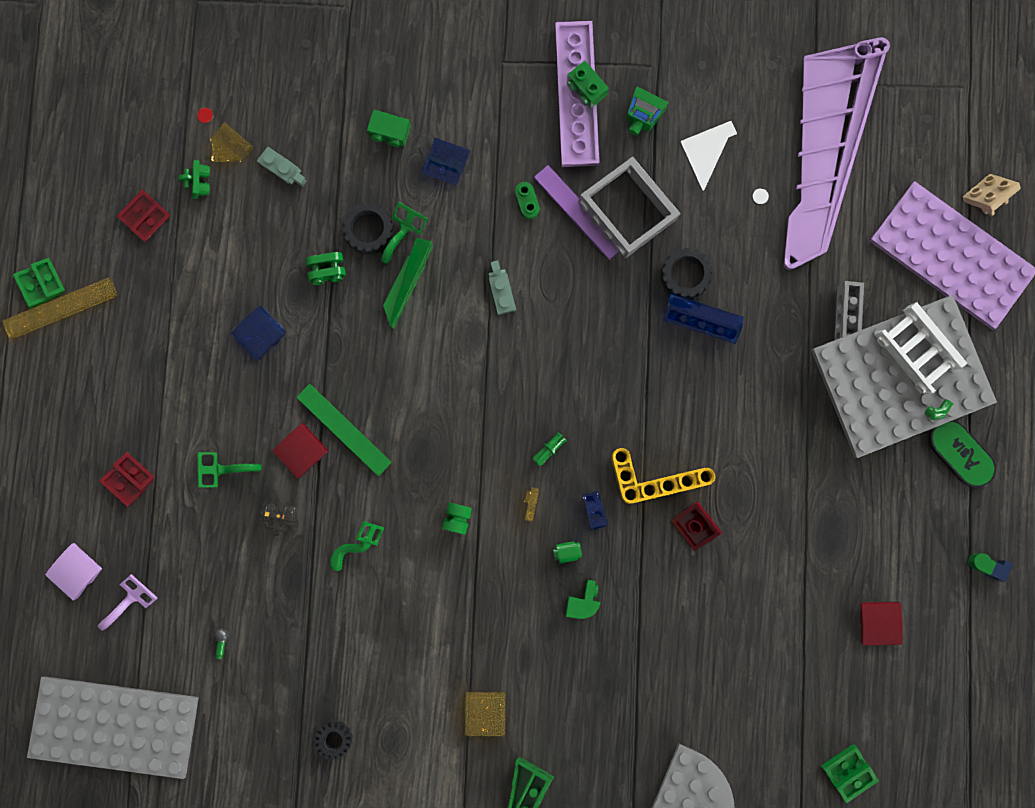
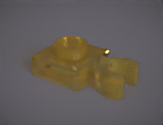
[525,487,539,522]

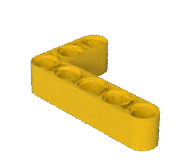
[611,448,715,504]

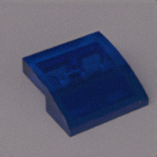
[422,138,471,185]
[231,306,286,360]

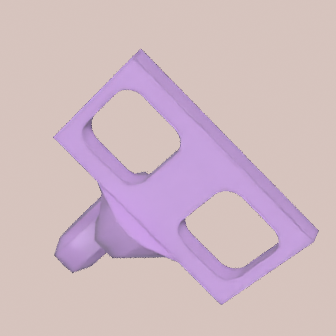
[98,574,157,631]

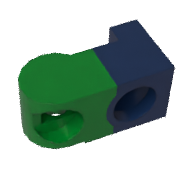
[968,553,1013,582]

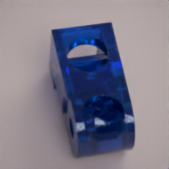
[582,491,608,531]

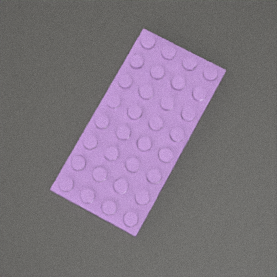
[870,181,1035,330]

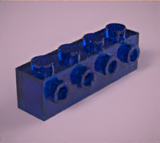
[663,294,744,344]

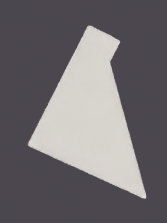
[681,121,737,191]

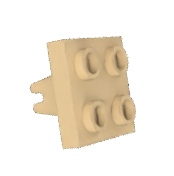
[963,174,1021,216]

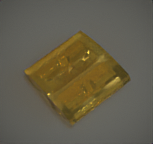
[465,692,505,736]

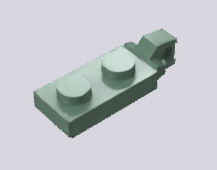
[257,147,307,187]
[489,260,516,315]

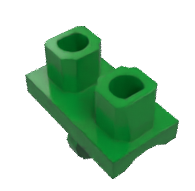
[178,160,210,199]

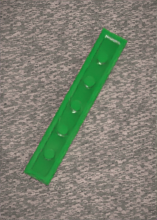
[297,384,392,476]

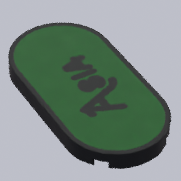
[929,420,996,487]

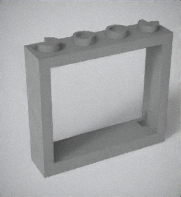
[578,157,680,259]

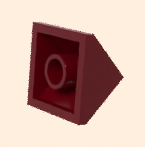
[671,502,722,551]

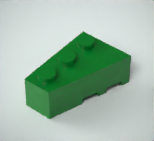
[508,757,554,808]

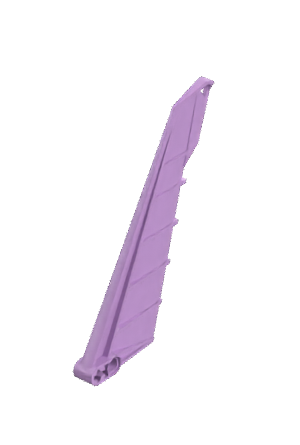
[784,37,890,270]

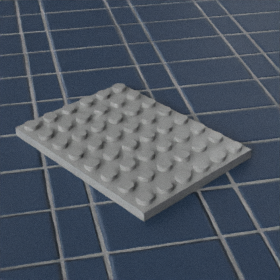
[811,295,997,458]

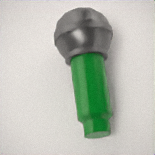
[215,628,229,659]

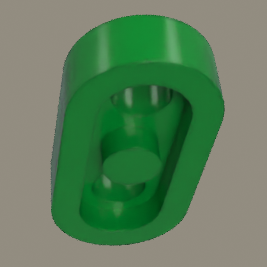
[515,182,540,219]

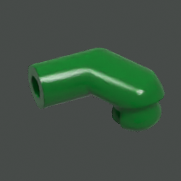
[925,399,953,420]

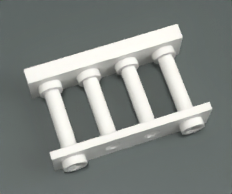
[874,302,967,395]

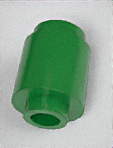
[553,541,582,564]

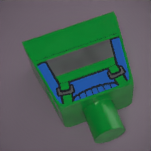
[626,87,668,136]

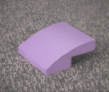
[45,543,102,601]

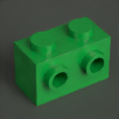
[567,61,609,109]
[367,110,411,147]

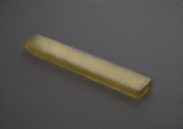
[3,278,118,339]

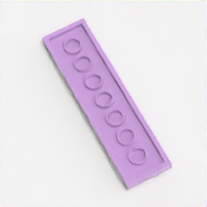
[555,21,599,167]

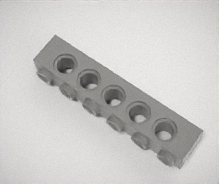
[835,281,864,340]

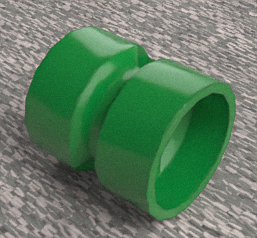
[441,502,473,535]

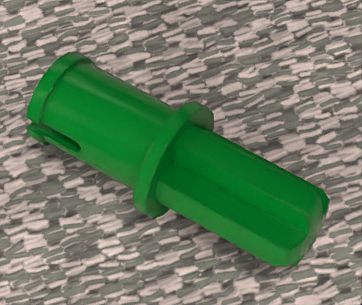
[533,432,567,466]

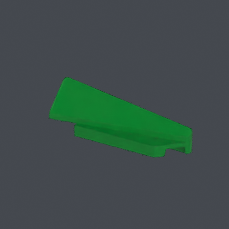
[383,238,433,329]

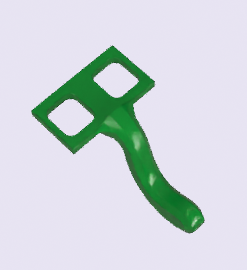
[381,202,428,264]
[197,452,262,488]
[330,521,384,571]

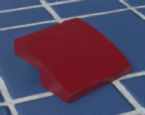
[117,189,171,242]
[273,423,328,479]
[99,452,155,508]
[859,602,903,645]

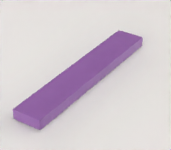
[534,165,618,260]

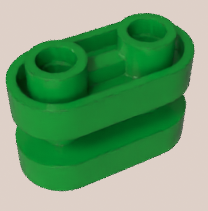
[305,252,346,285]

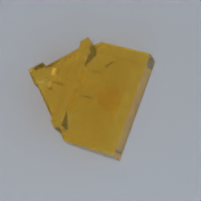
[210,122,254,162]

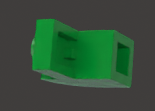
[565,579,600,619]

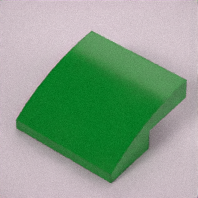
[13,258,65,309]
[821,744,879,803]

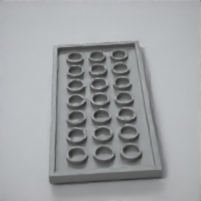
[27,676,199,779]

